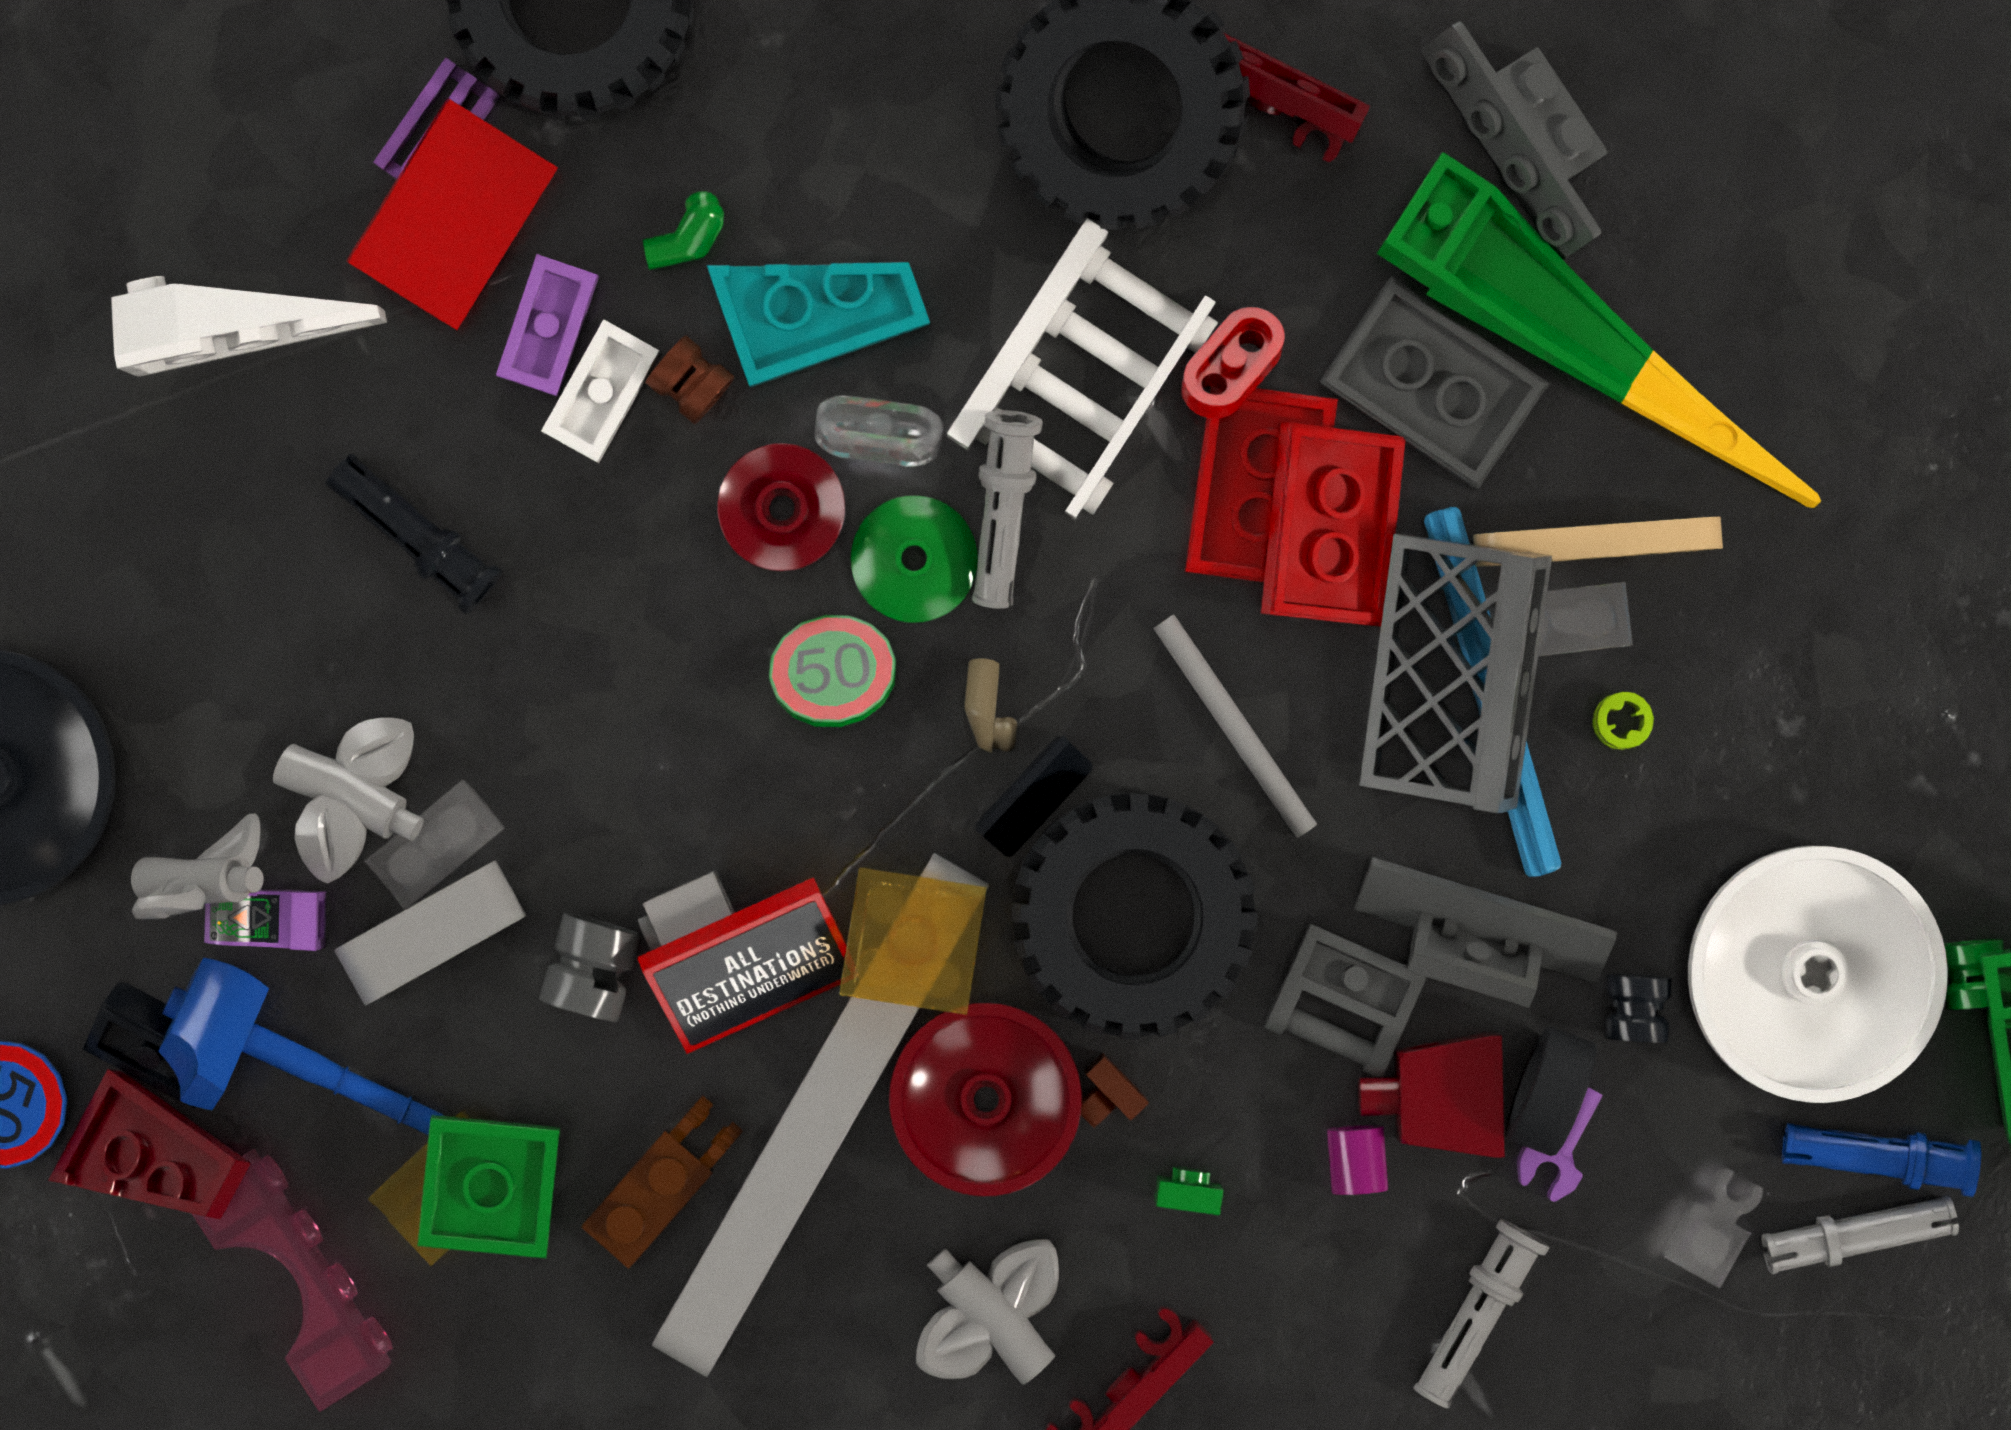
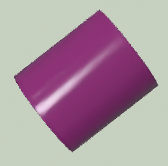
[1327,1125,1388,1195]

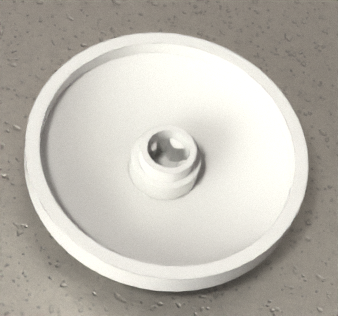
[1688,846,1948,1103]

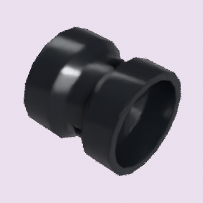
[1604,974,1672,1043]

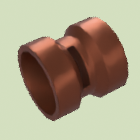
[645,335,735,425]

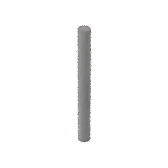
[1153,614,1317,838]

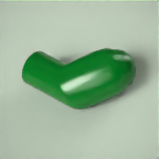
[642,191,724,270]

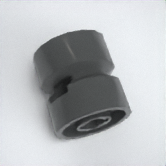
[539,913,643,1022]

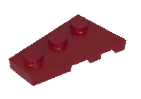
[48,1069,251,1220]

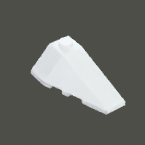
[111,276,387,377]

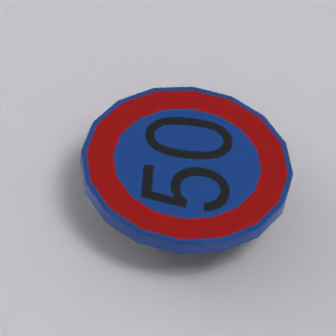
[0,1041,67,1169]

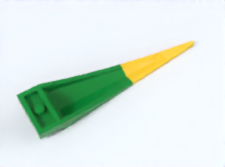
[1377,152,1821,508]

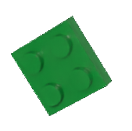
[417,1115,560,1258]

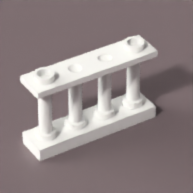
[947,218,1218,520]

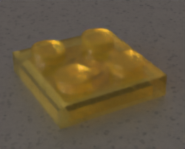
[839,867,987,1015]

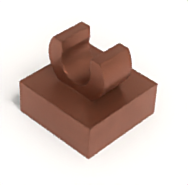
[1081,1053,1149,1128]

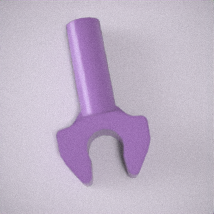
[1517,1087,1603,1202]

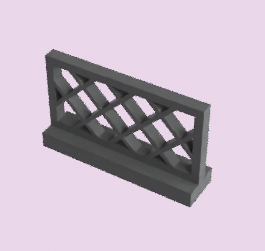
[1359,533,1552,814]

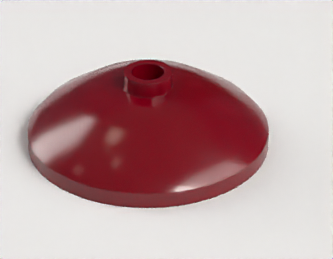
[889,1003,1082,1196]

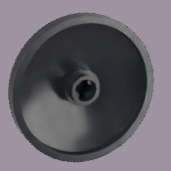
[0,650,116,905]

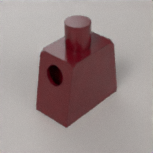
[1358,1031,1505,1158]

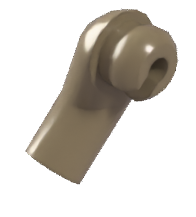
[964,658,1017,753]

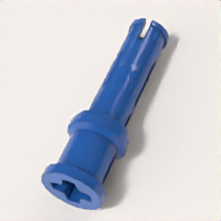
[1781,1123,1981,1197]

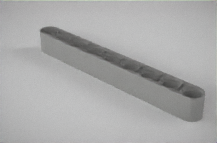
[651,853,989,1377]

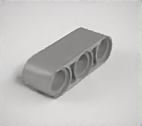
[334,860,527,1006]

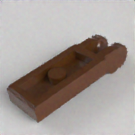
[581,1095,743,1269]

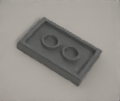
[1318,277,1549,490]

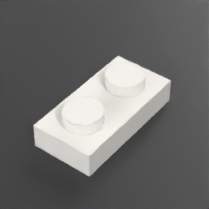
[541,319,661,463]

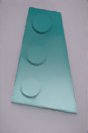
[706,262,930,388]

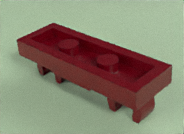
[1224,33,1370,162]
[1046,1305,1214,1430]

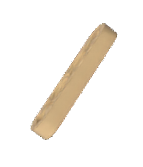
[1473,517,1723,567]

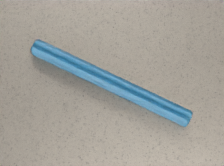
[1424,507,1561,877]

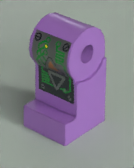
[204,889,327,951]

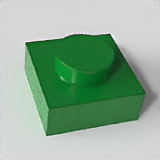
[1154,1167,1223,1215]

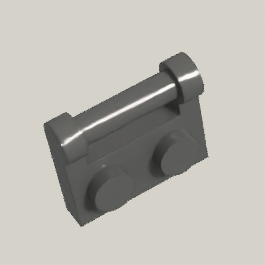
[1263,923,1427,1078]

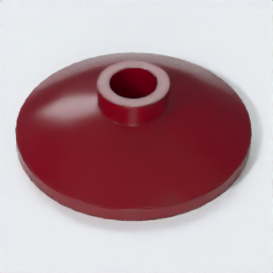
[717,443,845,571]

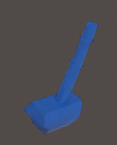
[158,958,443,1136]

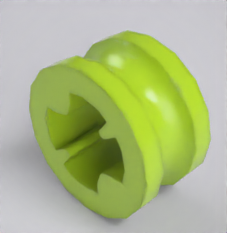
[1592,692,1654,750]

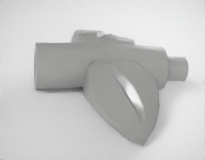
[273,718,424,884]
[131,813,264,919]
[916,1239,1059,1385]

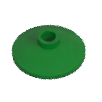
[851,495,978,623]

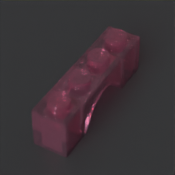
[192,1149,392,1412]

